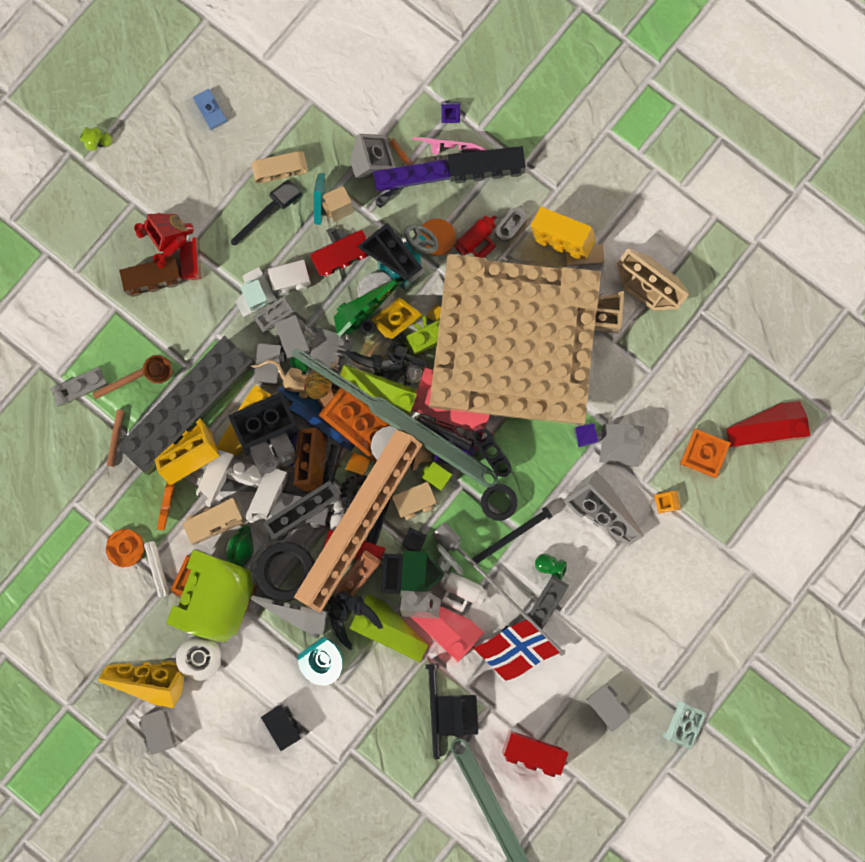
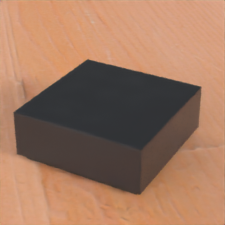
[402,527,427,552]

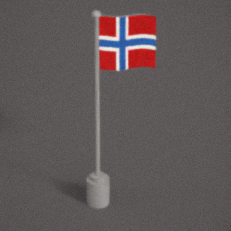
[432,522,566,681]

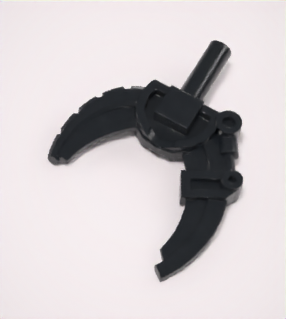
[345,332,428,374]
[327,590,383,650]

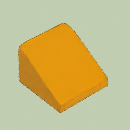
[346,452,371,476]
[655,491,681,514]

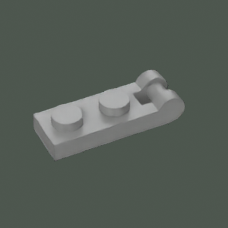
[50,367,108,407]

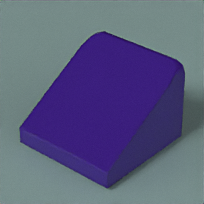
[441,102,460,123]

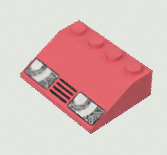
[409,368,490,450]

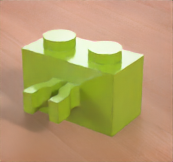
[406,314,440,356]

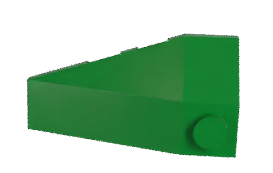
[334,277,404,337]

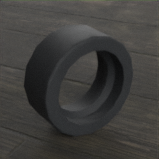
[481,484,517,521]

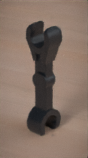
[376,188,400,208]

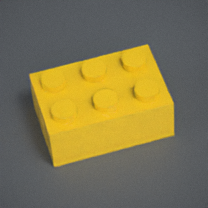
[530,206,596,260]

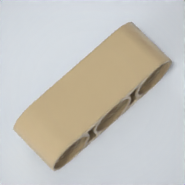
[251,151,308,183]

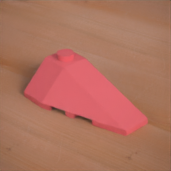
[411,603,484,662]

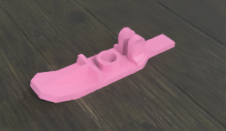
[412,137,487,155]

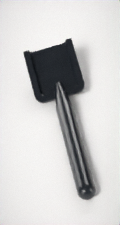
[231,179,302,246]

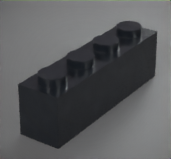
[448,146,526,183]

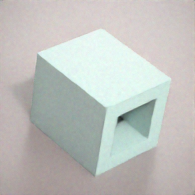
[240,280,269,311]

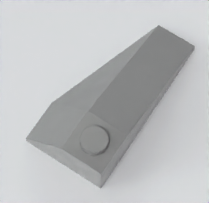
[563,471,644,545]

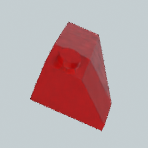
[727,401,810,447]

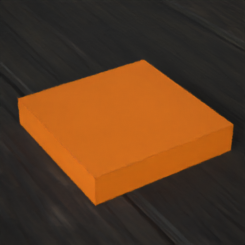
[680,428,731,478]

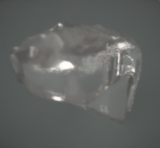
[404,364,424,385]

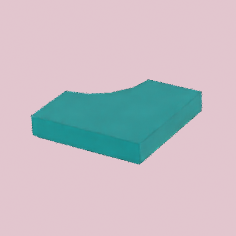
[314,173,325,225]

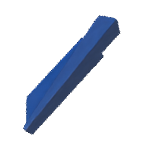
[278,385,355,452]

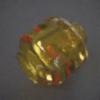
[304,370,331,399]

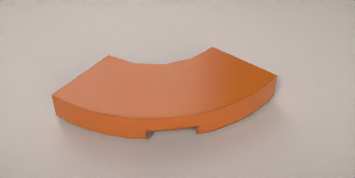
[157,483,175,530]

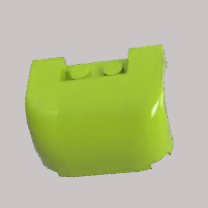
[166,549,254,643]

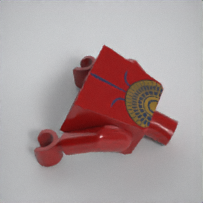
[134,213,194,268]

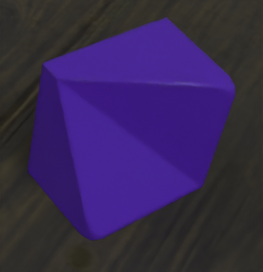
[574,423,598,447]

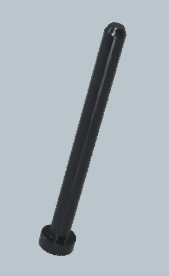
[472,506,553,564]
[425,663,441,759]

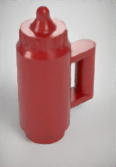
[454,215,497,258]

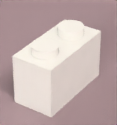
[267,260,311,296]

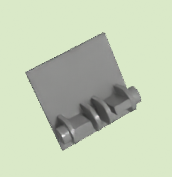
[310,328,355,373]

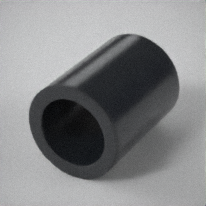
[361,320,375,336]

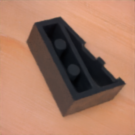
[357,222,426,283]

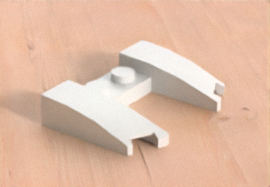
[196,450,288,520]

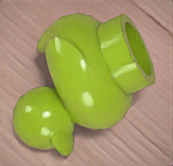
[79,127,112,151]

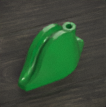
[224,525,253,566]

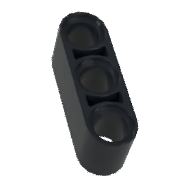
[472,425,512,477]

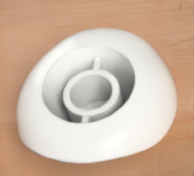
[176,636,221,681]

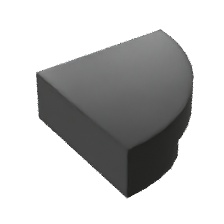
[326,228,349,243]

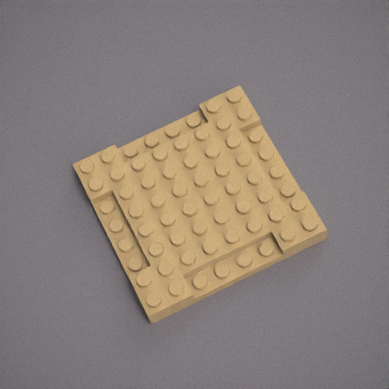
[429,254,601,426]

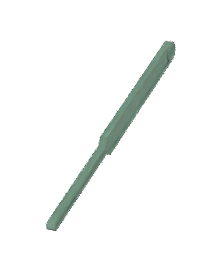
[292,348,498,488]
[451,738,529,862]

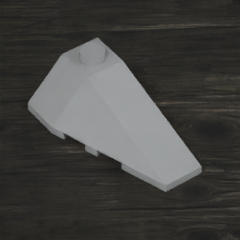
[251,596,329,638]

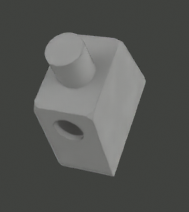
[400,591,441,619]

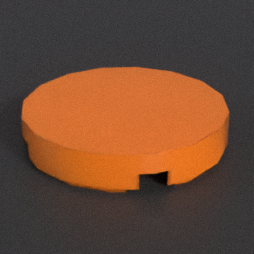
[421,219,455,256]
[106,529,145,567]

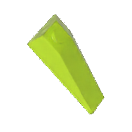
[340,364,417,415]
[349,593,428,662]

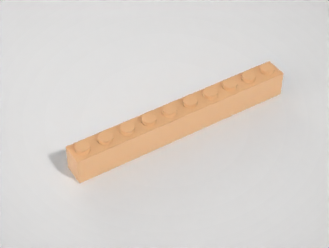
[294,430,422,613]

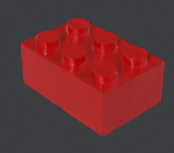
[309,230,369,277]
[502,730,568,777]

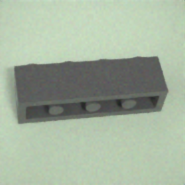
[263,481,341,541]

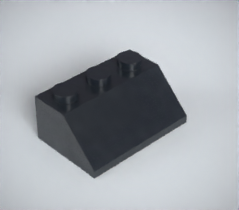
[228,392,299,456]

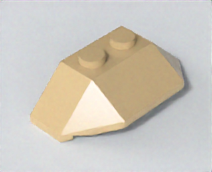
[617,248,690,310]

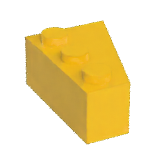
[155,418,219,485]

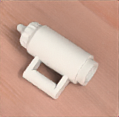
[440,571,491,612]

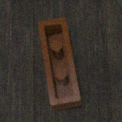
[119,256,183,297]
[293,428,327,491]

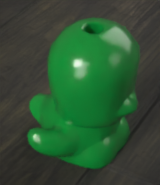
[535,553,567,580]

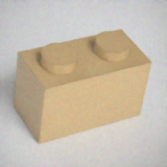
[322,186,354,222]
[392,482,437,520]

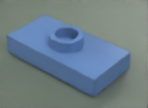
[193,89,227,130]

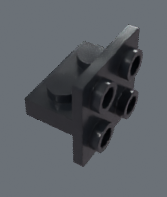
[438,694,478,737]

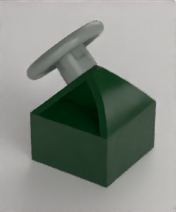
[401,544,463,592]

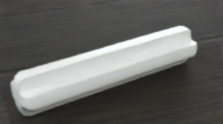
[144,541,170,598]

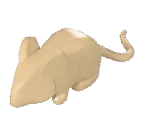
[251,360,320,398]

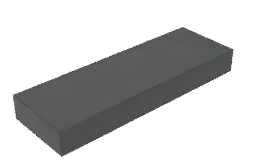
[525,575,569,629]

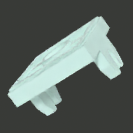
[662,700,706,749]

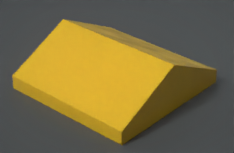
[371,297,422,339]

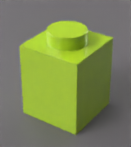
[421,462,452,492]

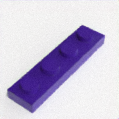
[373,159,450,192]

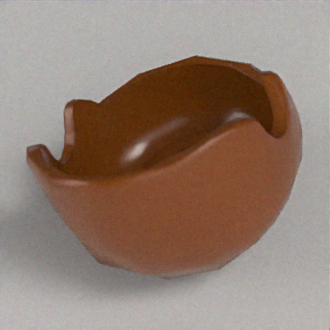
[143,355,173,384]

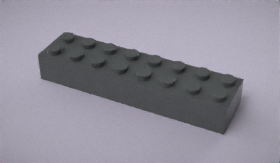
[117,335,255,475]

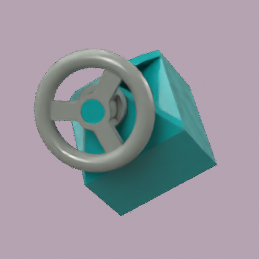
[377,224,439,292]

